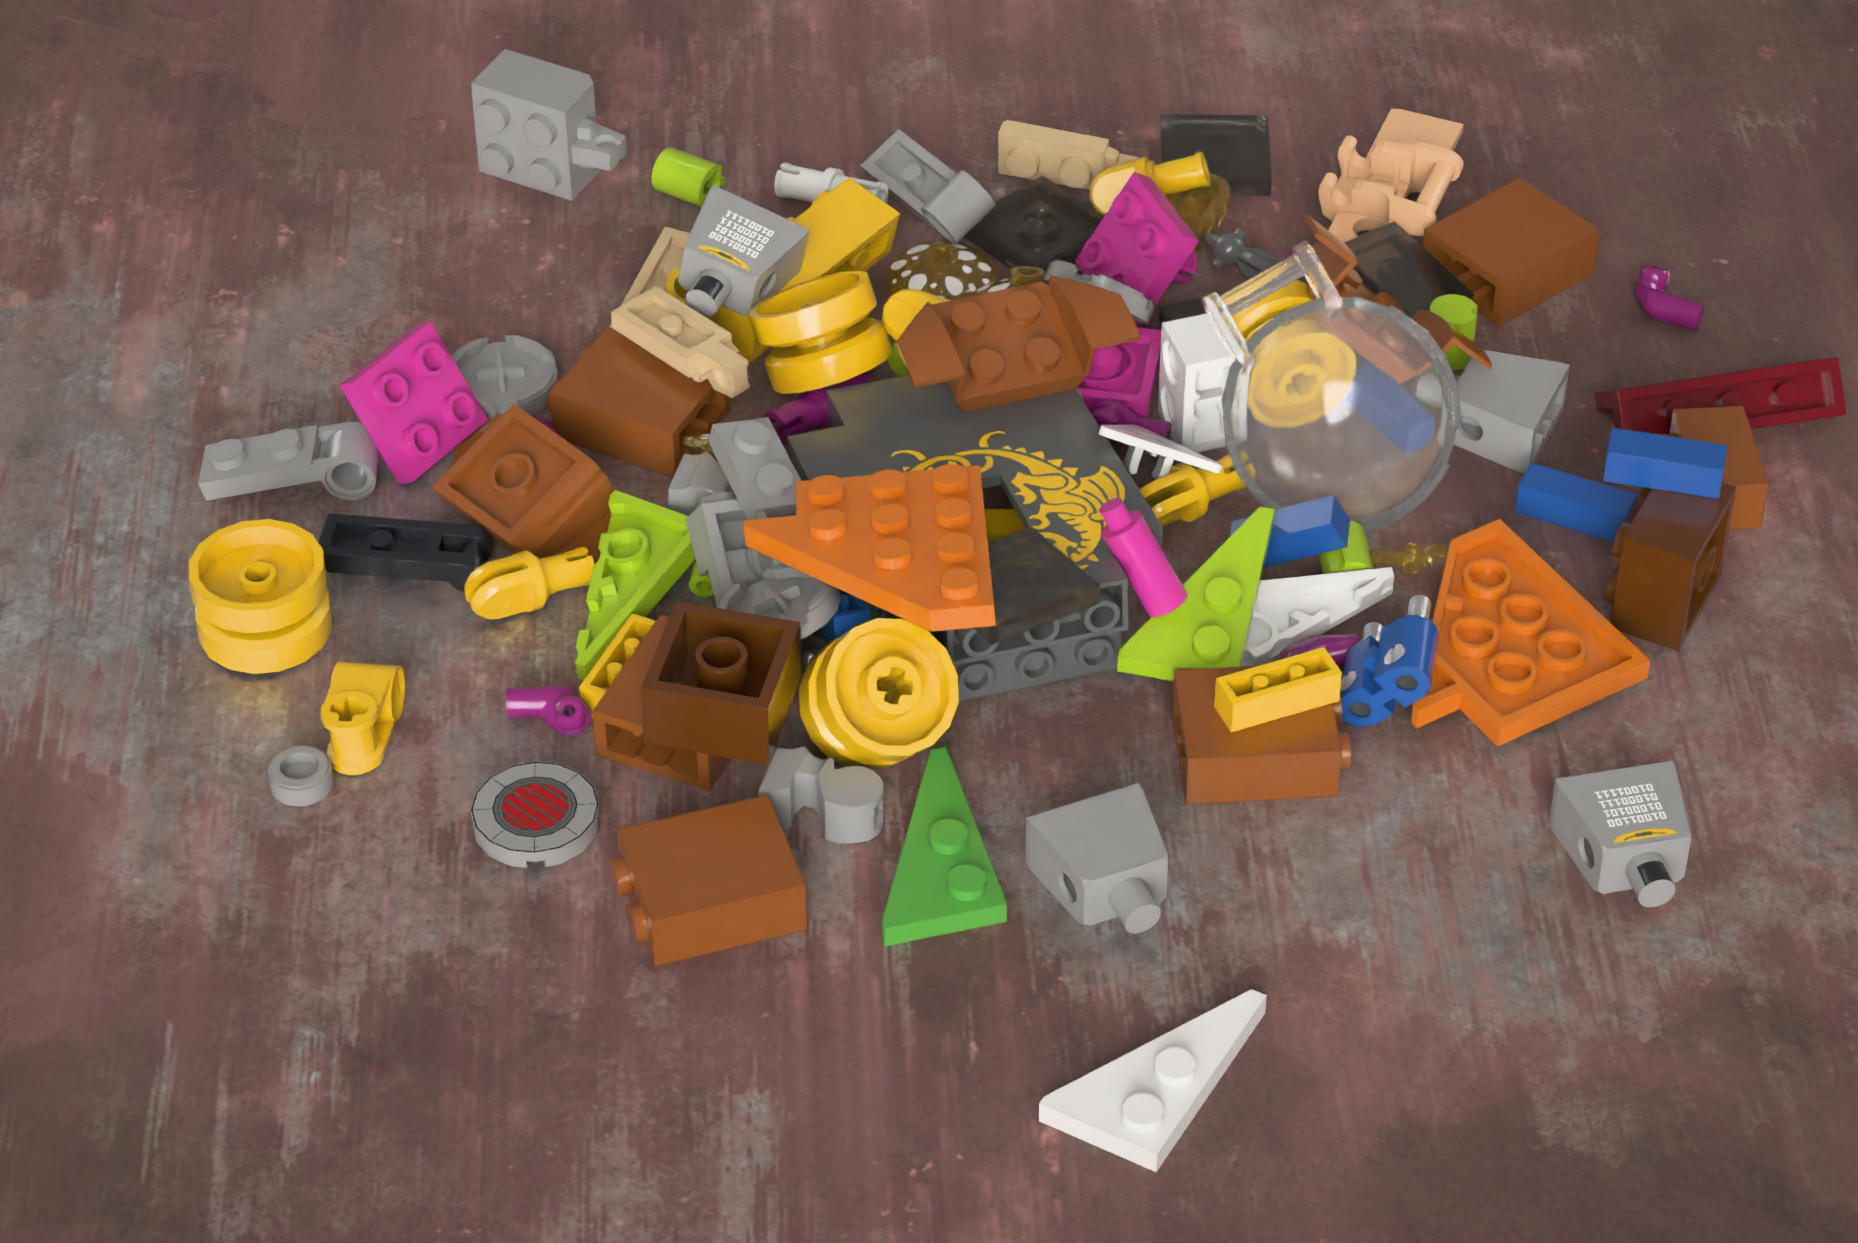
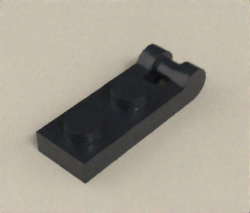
[318,513,495,592]

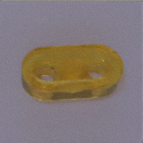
[1167,173,1231,252]

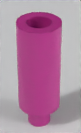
[1099,498,1188,617]

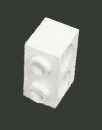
[1158,312,1242,453]

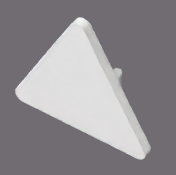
[1098,424,1223,480]

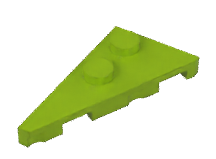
[575,490,695,680]
[1117,506,1275,681]

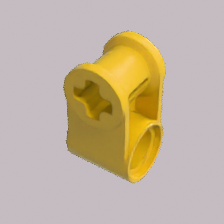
[320,661,406,775]

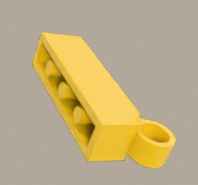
[664,177,900,363]

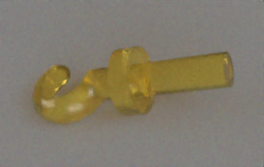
[1370,543,1449,574]

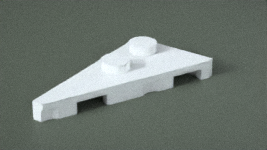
[1241,567,1394,667]
[1039,989,1267,1172]

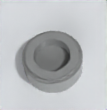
[268,746,334,807]

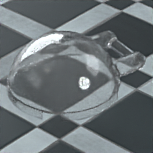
[1201,240,1461,532]

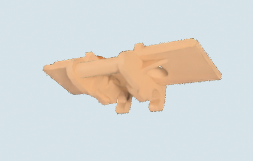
[1318,108,1464,292]

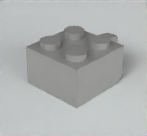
[471,49,627,201]

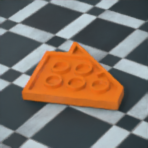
[743,464,996,632]
[1411,519,1651,747]

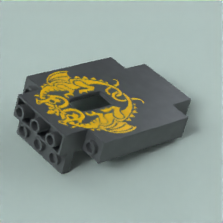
[787,375,1163,702]

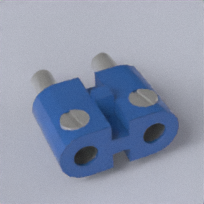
[1340,595,1439,727]

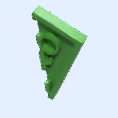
[882,747,1007,947]

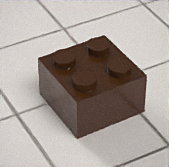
[1605,482,1736,651]
[641,601,801,765]

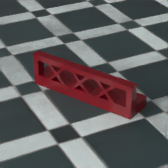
[1595,357,1846,435]

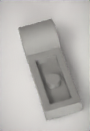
[860,129,996,245]
[708,417,801,579]
[198,422,380,501]

